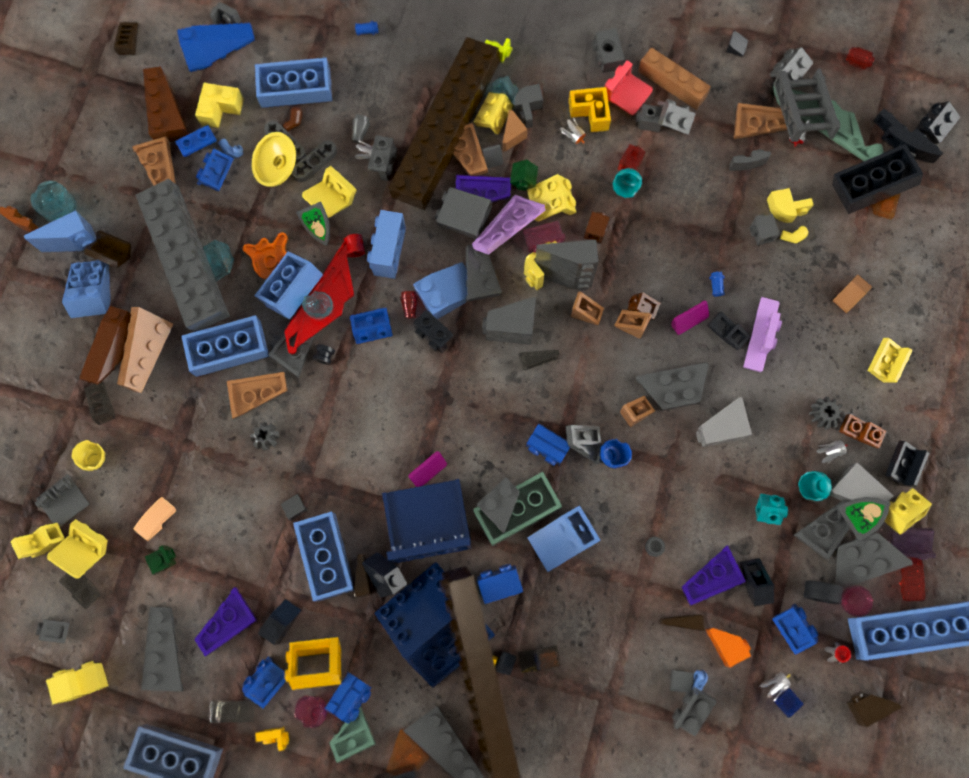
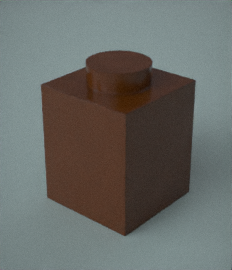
[584,212,610,244]

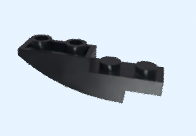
[873,108,944,164]

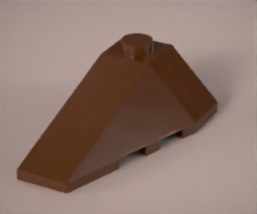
[79,306,131,385]

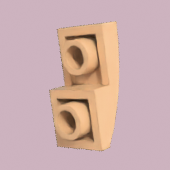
[133,497,176,542]

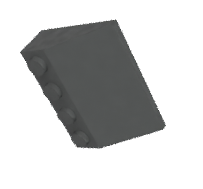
[535,240,599,291]

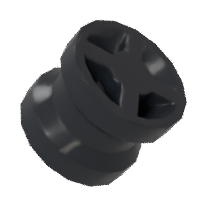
[312,344,335,365]

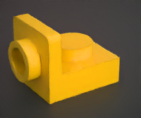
[255,727,289,751]

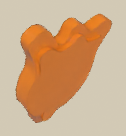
[242,233,288,280]

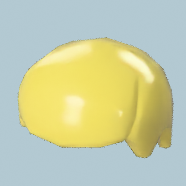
[72,440,105,471]

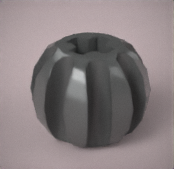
[250,422,279,451]

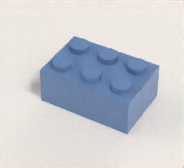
[367,210,406,279]
[254,251,323,319]

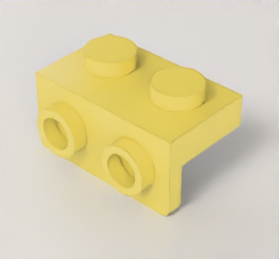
[474,92,513,134]
[868,338,912,383]

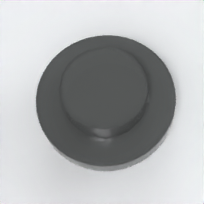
[645,537,665,557]

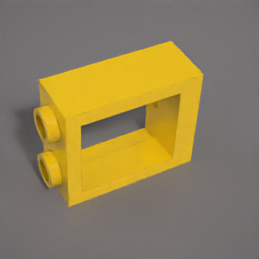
[285,637,341,690]

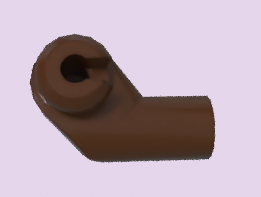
[282,107,302,132]

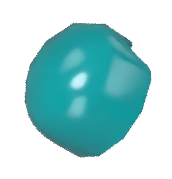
[613,168,642,198]
[798,471,832,501]

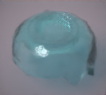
[302,291,333,320]

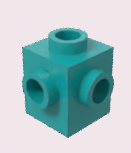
[755,493,788,525]

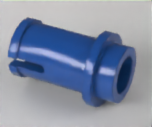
[355,20,378,36]
[709,272,725,297]

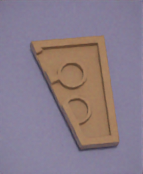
[734,103,787,139]
[453,123,488,176]
[132,137,176,185]
[227,372,288,419]

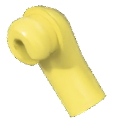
[780,226,809,243]

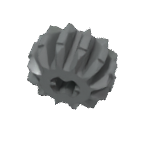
[809,396,845,430]

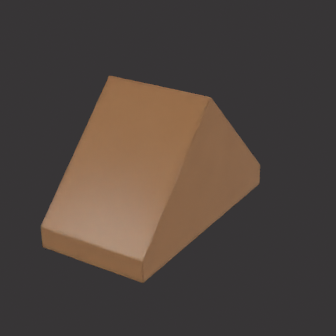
[503,110,527,151]
[832,274,872,313]
[571,292,604,325]
[614,310,652,339]
[620,396,655,428]

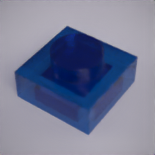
[773,688,804,718]

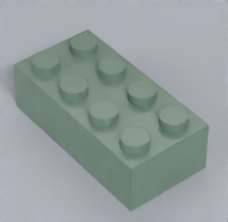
[473,472,562,546]

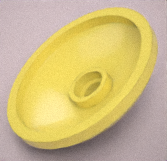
[252,132,296,187]

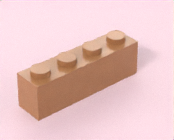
[638,47,711,110]

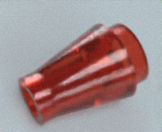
[400,291,418,319]

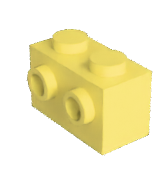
[885,488,932,535]

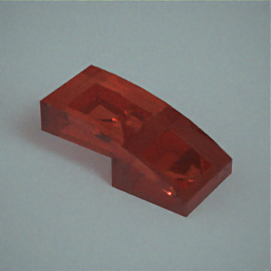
[900,557,925,602]

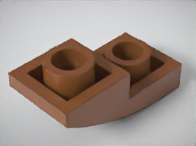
[0,206,39,232]
[839,414,887,449]

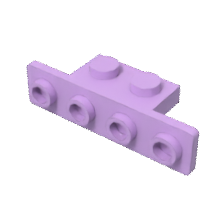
[743,297,782,372]

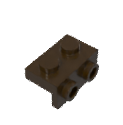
[84,230,131,268]

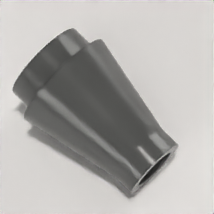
[352,115,370,144]

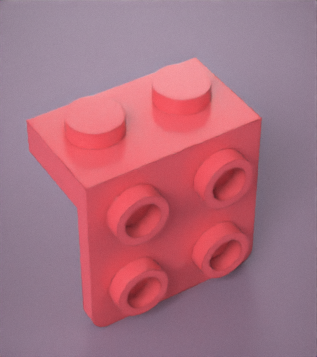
[604,60,653,116]

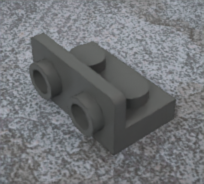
[672,687,716,736]

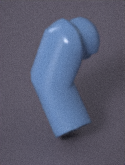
[218,139,243,158]

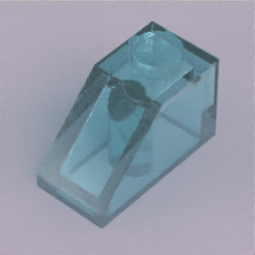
[203,240,234,282]

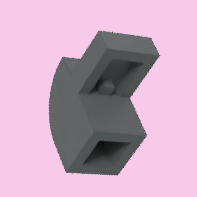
[514,84,543,128]

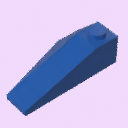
[177,23,255,72]

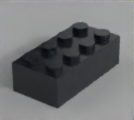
[832,144,923,214]

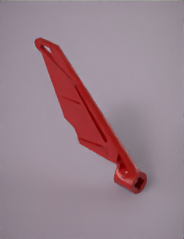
[284,234,365,354]

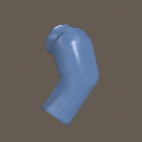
[692,670,708,691]

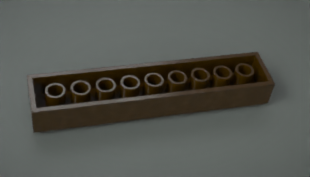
[388,37,501,211]
[440,566,521,778]

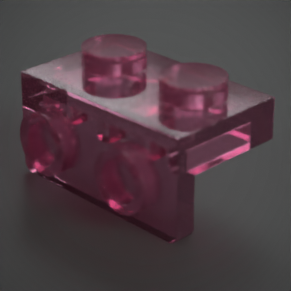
[523,221,565,253]

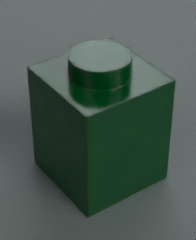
[510,159,538,191]

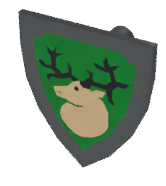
[296,201,330,246]
[837,497,890,542]

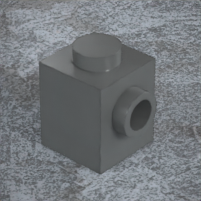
[636,104,663,132]
[750,214,780,246]

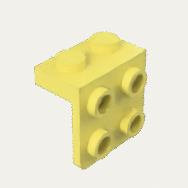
[302,166,357,218]
[527,174,576,222]
[524,241,557,290]
[47,519,108,578]

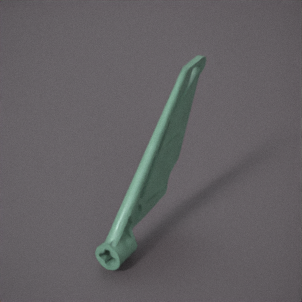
[773,85,884,161]

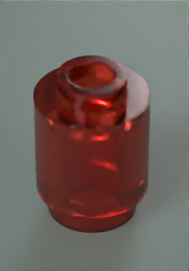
[845,47,875,70]

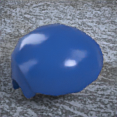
[600,439,632,469]

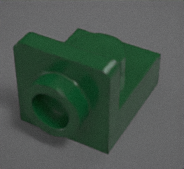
[145,545,176,575]

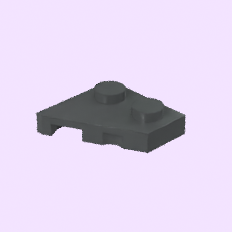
[566,425,603,464]
[477,478,520,533]

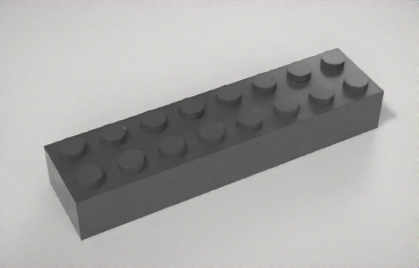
[136,179,230,332]

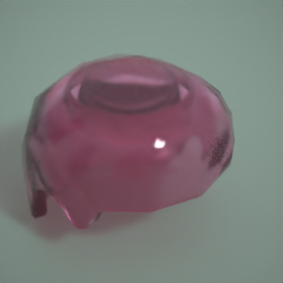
[841,585,873,617]
[295,695,327,728]

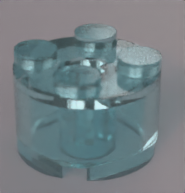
[31,181,77,223]

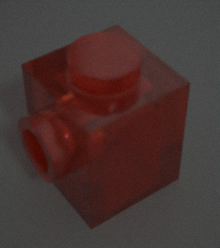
[617,144,646,171]

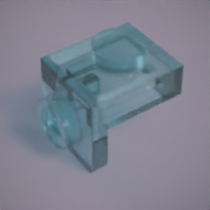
[492,76,519,104]

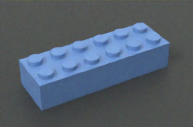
[848,601,969,660]

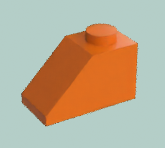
[706,628,751,668]

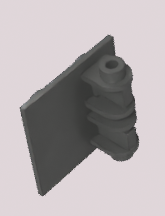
[35,474,90,527]

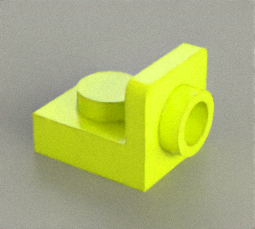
[485,38,512,63]

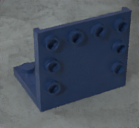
[382,479,472,564]
[374,562,495,688]

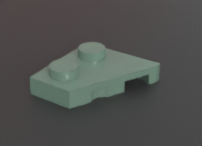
[329,707,376,763]

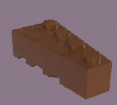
[143,66,189,142]

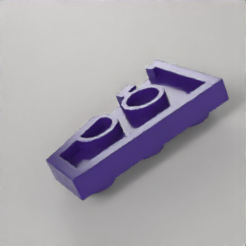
[456,175,511,203]
[681,545,746,606]
[194,587,257,656]

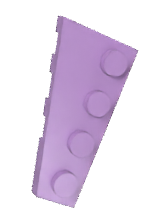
[472,195,546,255]

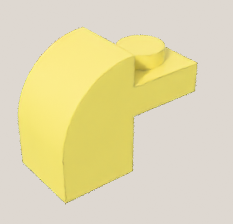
[767,188,813,223]
[11,523,65,559]

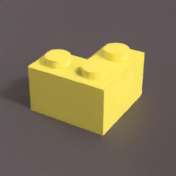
[195,83,244,128]
[46,661,108,704]

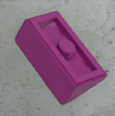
[671,301,709,335]
[408,451,447,487]

